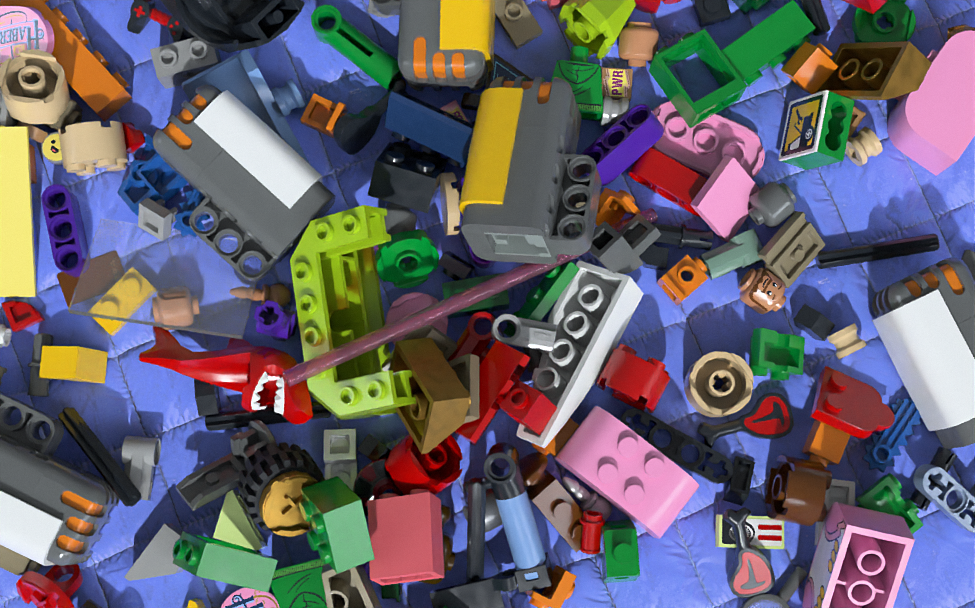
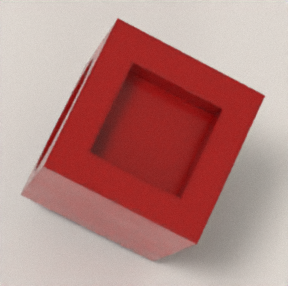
[499,379,557,435]

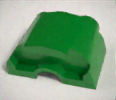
[749,328,805,381]
[855,473,923,534]

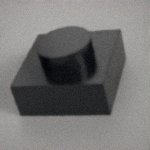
[691,0,731,28]
[438,251,475,281]

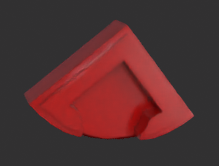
[122,122,145,153]
[1,300,45,333]

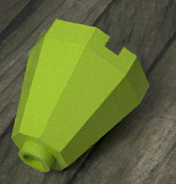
[558,0,636,60]

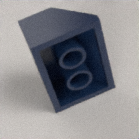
[385,91,474,169]

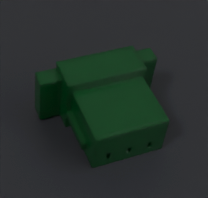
[381,583,402,602]

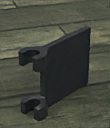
[429,569,518,608]

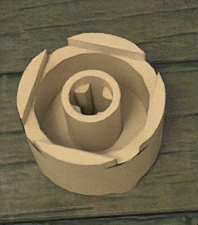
[0,50,70,124]
[58,121,128,176]
[683,351,754,417]

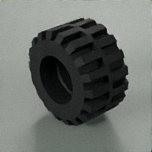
[238,442,325,533]

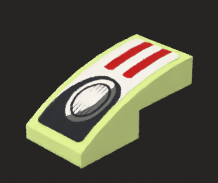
[715,514,785,549]

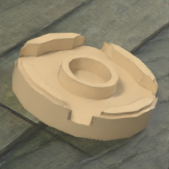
[440,172,460,235]

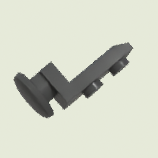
[176,420,278,511]

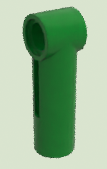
[311,5,403,90]

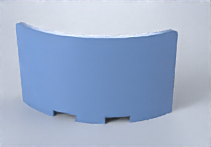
[182,49,310,164]

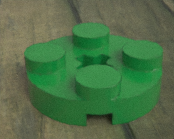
[852,0,916,43]
[375,229,439,288]

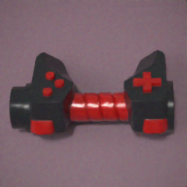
[127,0,195,44]

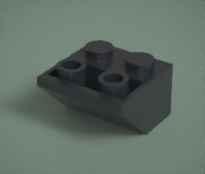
[368,142,447,213]

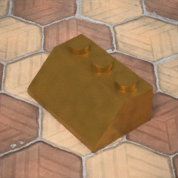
[815,41,932,100]
[390,337,471,454]

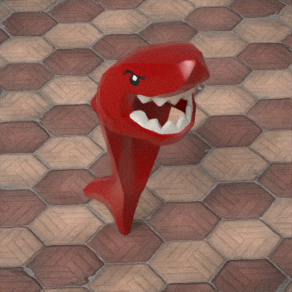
[138,325,313,424]

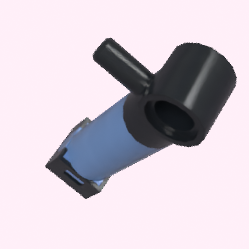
[464,442,553,593]

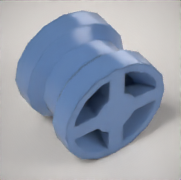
[270,78,306,117]

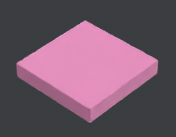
[690,155,760,243]

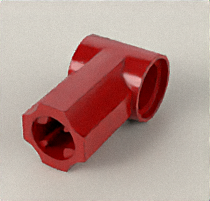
[448,312,499,361]

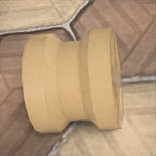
[845,127,883,166]
[827,323,867,360]

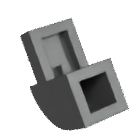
[588,213,661,274]

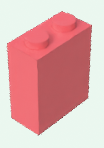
[368,489,445,585]

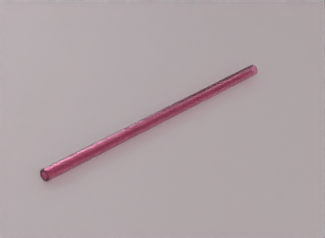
[282,208,658,387]

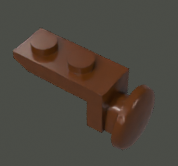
[519,452,583,553]

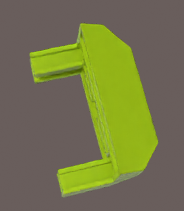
[290,205,416,420]

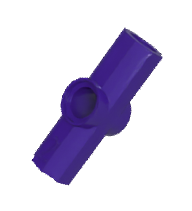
[254,300,297,342]

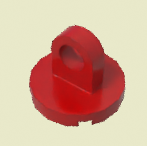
[16,564,83,608]

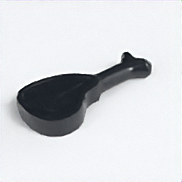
[333,78,408,155]

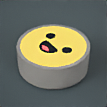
[41,132,63,165]

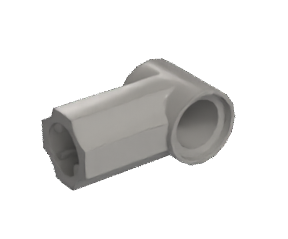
[491,314,557,352]
[122,435,161,500]

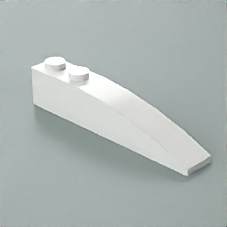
[516,260,644,448]

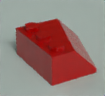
[454,340,530,446]

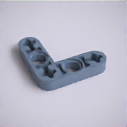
[913,464,975,533]

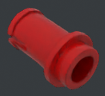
[579,510,605,554]

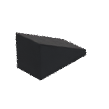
[723,456,755,506]

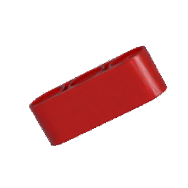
[628,148,708,218]

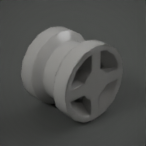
[600,95,629,127]

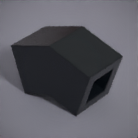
[639,243,669,271]
[794,304,835,341]
[194,379,221,416]
[357,434,391,461]

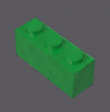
[721,0,816,87]

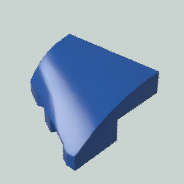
[117,134,188,216]

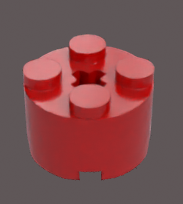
[596,344,670,413]
[385,434,463,496]

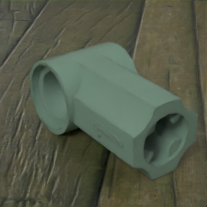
[699,229,763,280]

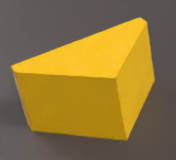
[39,346,108,384]

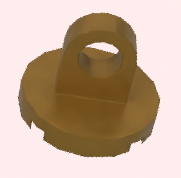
[259,471,318,537]

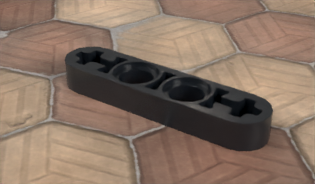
[620,408,734,484]

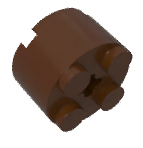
[765,455,832,526]

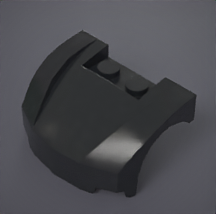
[161,0,305,53]

